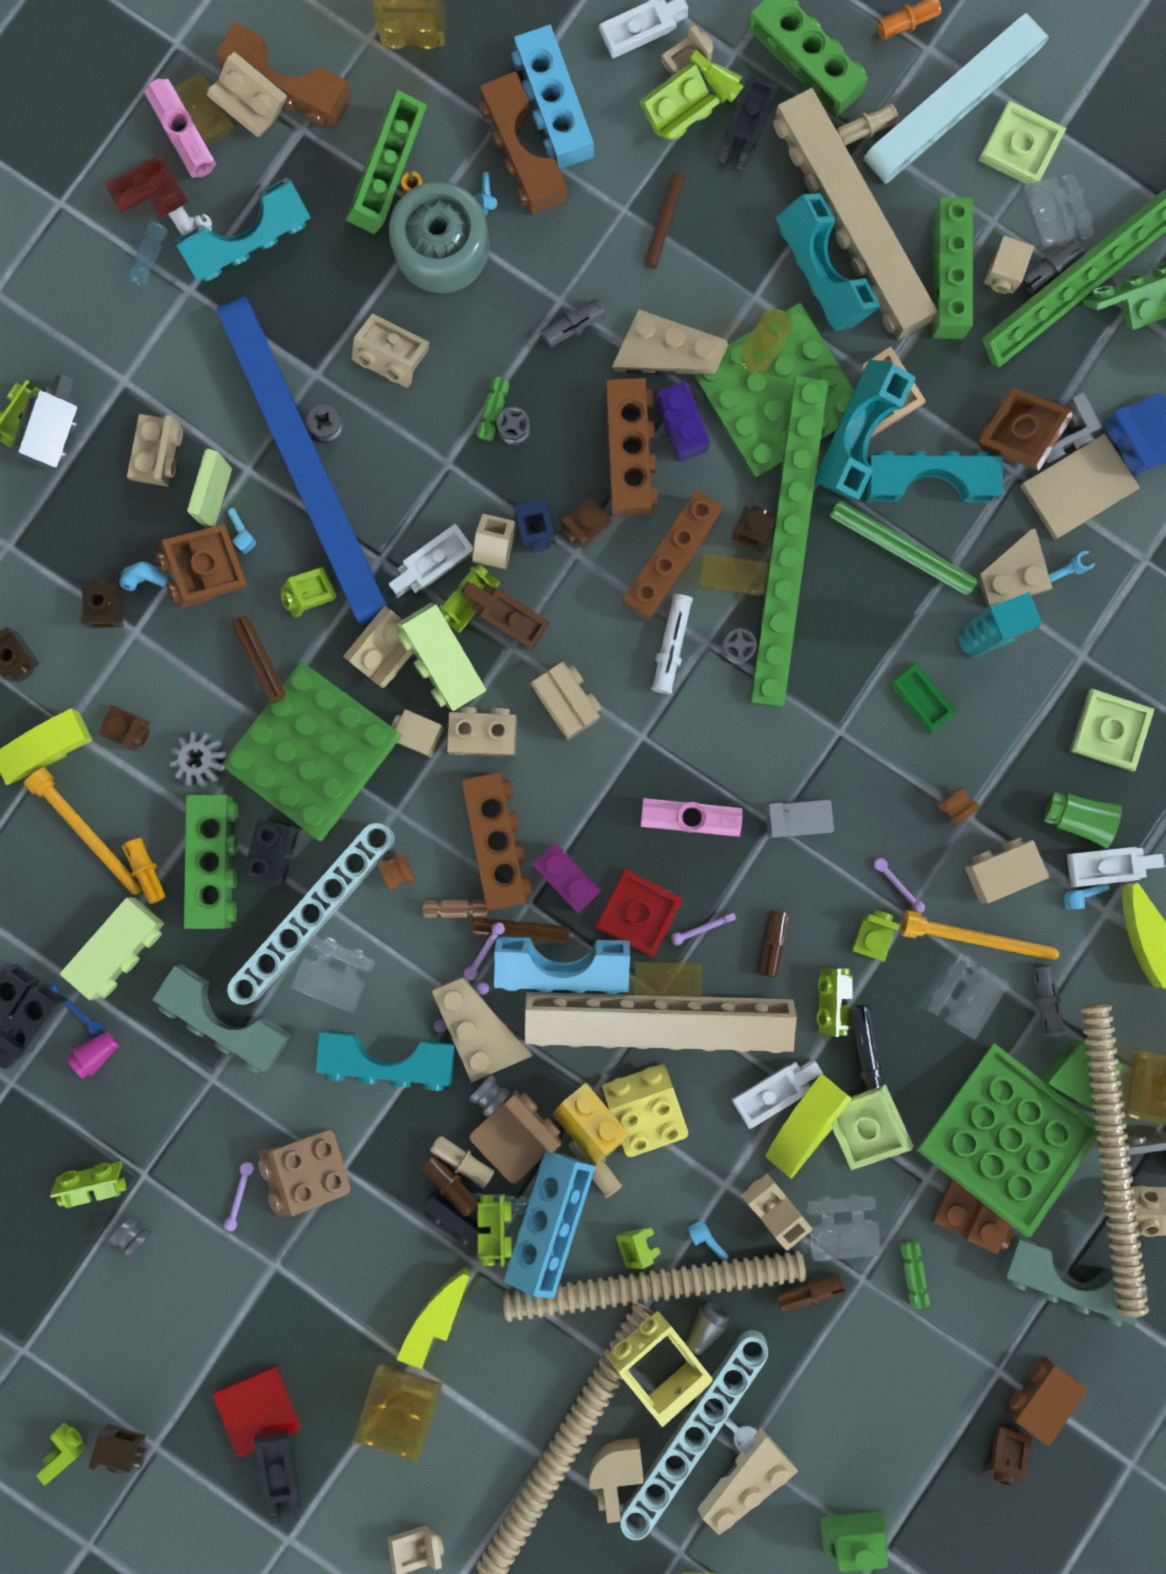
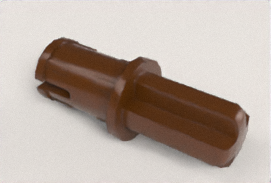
[759,910,791,977]
[421,1156,478,1217]
[777,1273,846,1312]

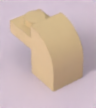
[473,514,518,570]
[741,1174,813,1251]
[589,1437,644,1523]

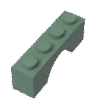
[152,964,293,1073]
[998,1233,1148,1327]

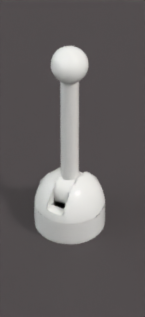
[694,1391,757,1453]

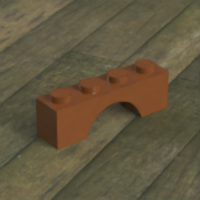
[215,22,352,129]
[477,71,567,215]

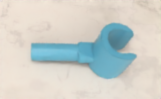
[474,172,497,215]
[227,508,256,554]
[1049,551,1095,582]
[1064,884,1109,909]
[688,1221,729,1261]

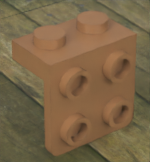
[470,1090,562,1183]
[258,1130,350,1217]

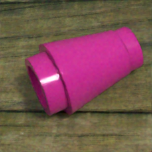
[66,1031,120,1079]

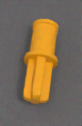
[122,838,165,904]

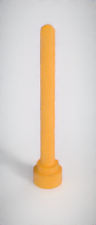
[24,767,142,895]
[901,910,1059,960]

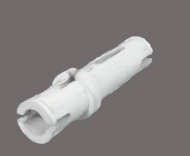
[651,594,693,694]

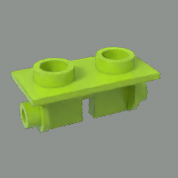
[0,379,42,447]
[439,564,501,633]
[817,967,853,1037]
[50,1161,126,1208]
[477,1194,512,1267]

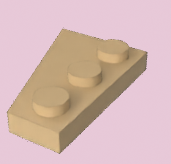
[612,310,728,374]
[432,976,533,1082]
[698,1427,798,1535]

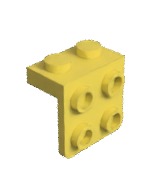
[602,1063,688,1157]

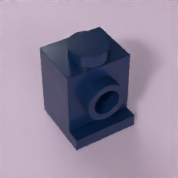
[514,498,555,552]

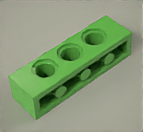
[748,0,869,118]
[345,89,427,234]
[932,197,973,339]
[184,795,238,929]

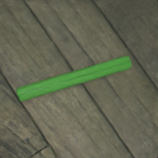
[830,501,977,595]

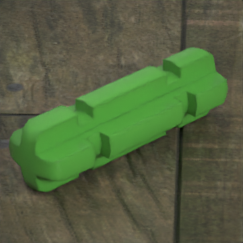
[476,377,509,441]
[900,1240,930,1309]

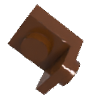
[561,498,612,549]
[98,704,150,752]
[984,1427,1032,1486]

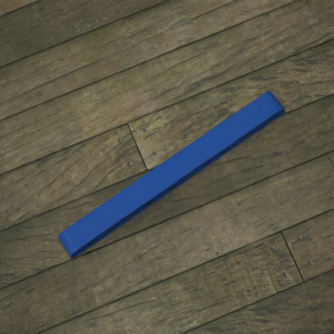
[216,295,389,627]

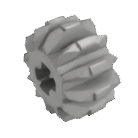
[169,732,227,788]

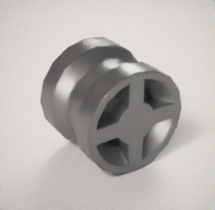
[307,404,343,443]
[497,407,530,445]
[722,628,757,664]
[468,1074,510,1117]
[108,1215,152,1259]

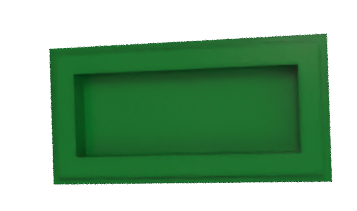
[888,662,957,734]

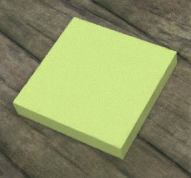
[978,100,1067,188]
[187,449,232,528]
[1069,689,1154,772]
[832,1084,914,1170]

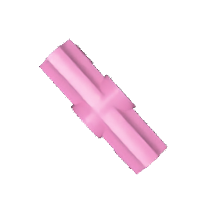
[144,78,216,178]
[640,798,743,837]

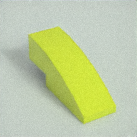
[0,708,93,785]
[1122,883,1166,989]
[765,1073,852,1179]
[397,1266,472,1369]

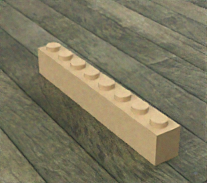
[773,88,938,340]
[525,992,797,1053]

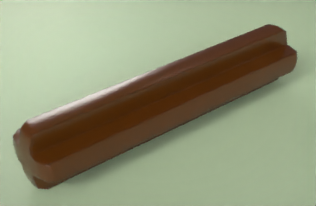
[232,616,286,703]
[472,918,570,944]

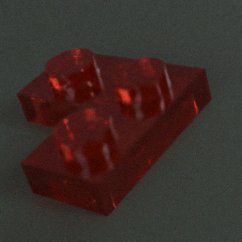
[105,153,189,218]

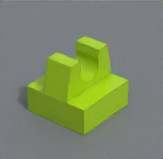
[615,1228,661,1269]

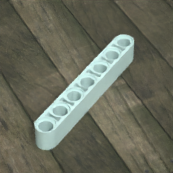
[863,13,1049,184]
[227,823,395,1005]
[621,1330,768,1540]

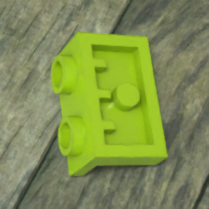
[639,63,720,140]

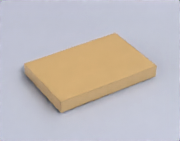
[1020,434,1140,541]

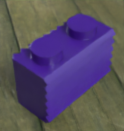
[656,382,711,462]

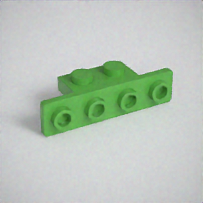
[1083,263,1166,330]

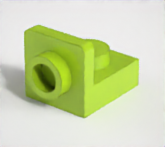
[281,567,337,618]
[851,909,900,962]
[36,1422,86,1486]

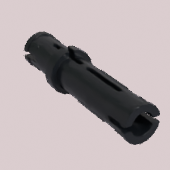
[848,1004,884,1092]

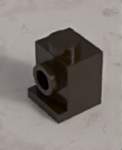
[731,506,775,552]
[81,578,124,629]
[0,627,40,682]
[88,1424,147,1474]

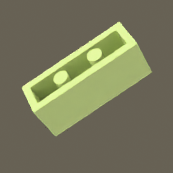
[397,603,487,711]
[60,897,165,1000]

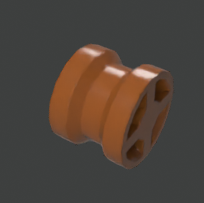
[937,786,980,827]
[377,850,416,891]

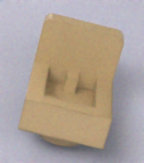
[661,24,713,76]
[387,1525,444,1574]

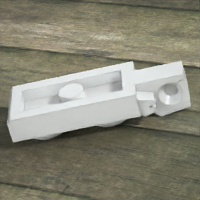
[599,0,688,59]
[389,524,474,598]
[1067,847,1165,887]
[731,1059,823,1129]

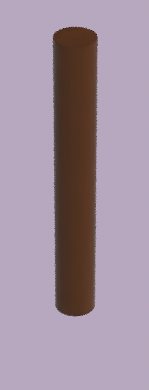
[644,172,685,269]

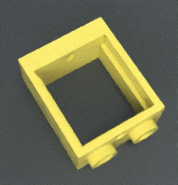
[606,1311,714,1427]

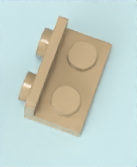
[207,52,287,137]
[352,313,430,388]
[127,414,183,487]
[343,606,414,688]

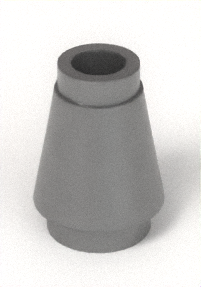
[685,1301,730,1355]

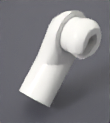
[166,202,212,235]

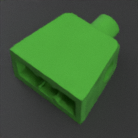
[1040,1039,1123,1113]
[820,1511,888,1572]

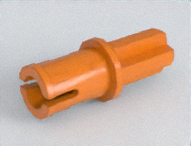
[876,0,942,40]

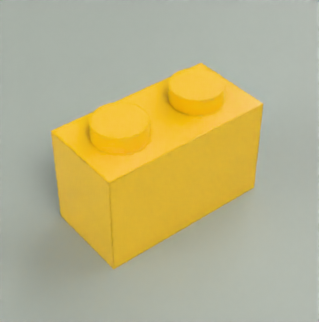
[552,1083,630,1166]

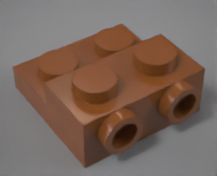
[979,387,1073,471]
[155,524,247,609]
[931,1177,1013,1255]

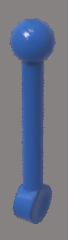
[49,984,103,1035]

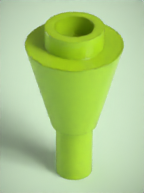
[688,49,744,103]

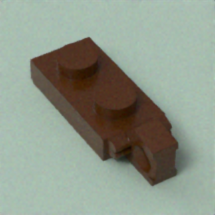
[461,581,550,650]

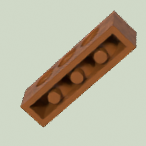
[606,378,658,517]
[623,489,724,623]
[461,772,532,911]

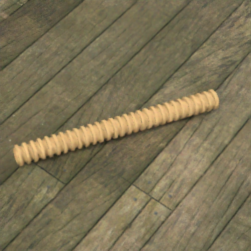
[1080,1003,1149,1317]
[503,1250,806,1322]
[476,1303,655,1574]

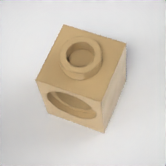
[983,236,1035,294]
[391,709,444,758]

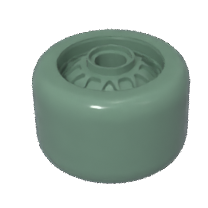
[389,182,490,293]

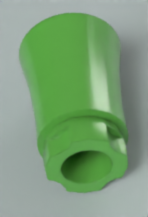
[1043,792,1122,848]

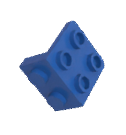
[1103,393,1166,479]

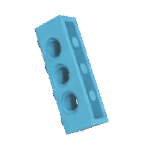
[511,24,594,169]
[503,1150,596,1299]

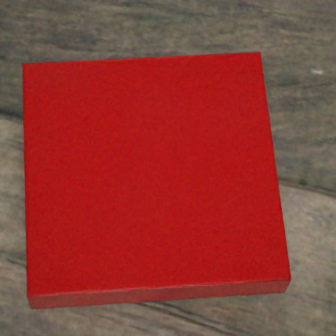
[595,869,683,958]
[212,1365,302,1458]

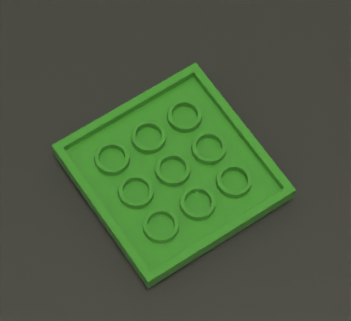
[691,303,854,480]
[222,661,402,842]
[916,1043,1099,1238]

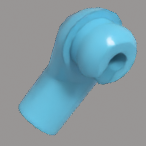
[119,562,168,591]

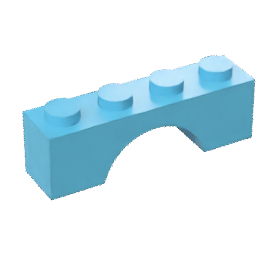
[494,937,630,994]

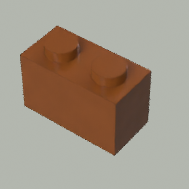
[1007,1356,1088,1447]

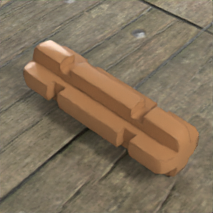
[422,899,487,918]

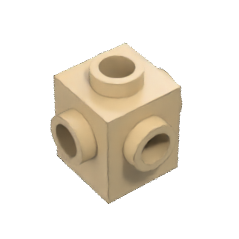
[1131,1185,1166,1237]

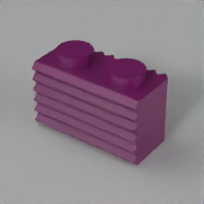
[532,844,600,913]

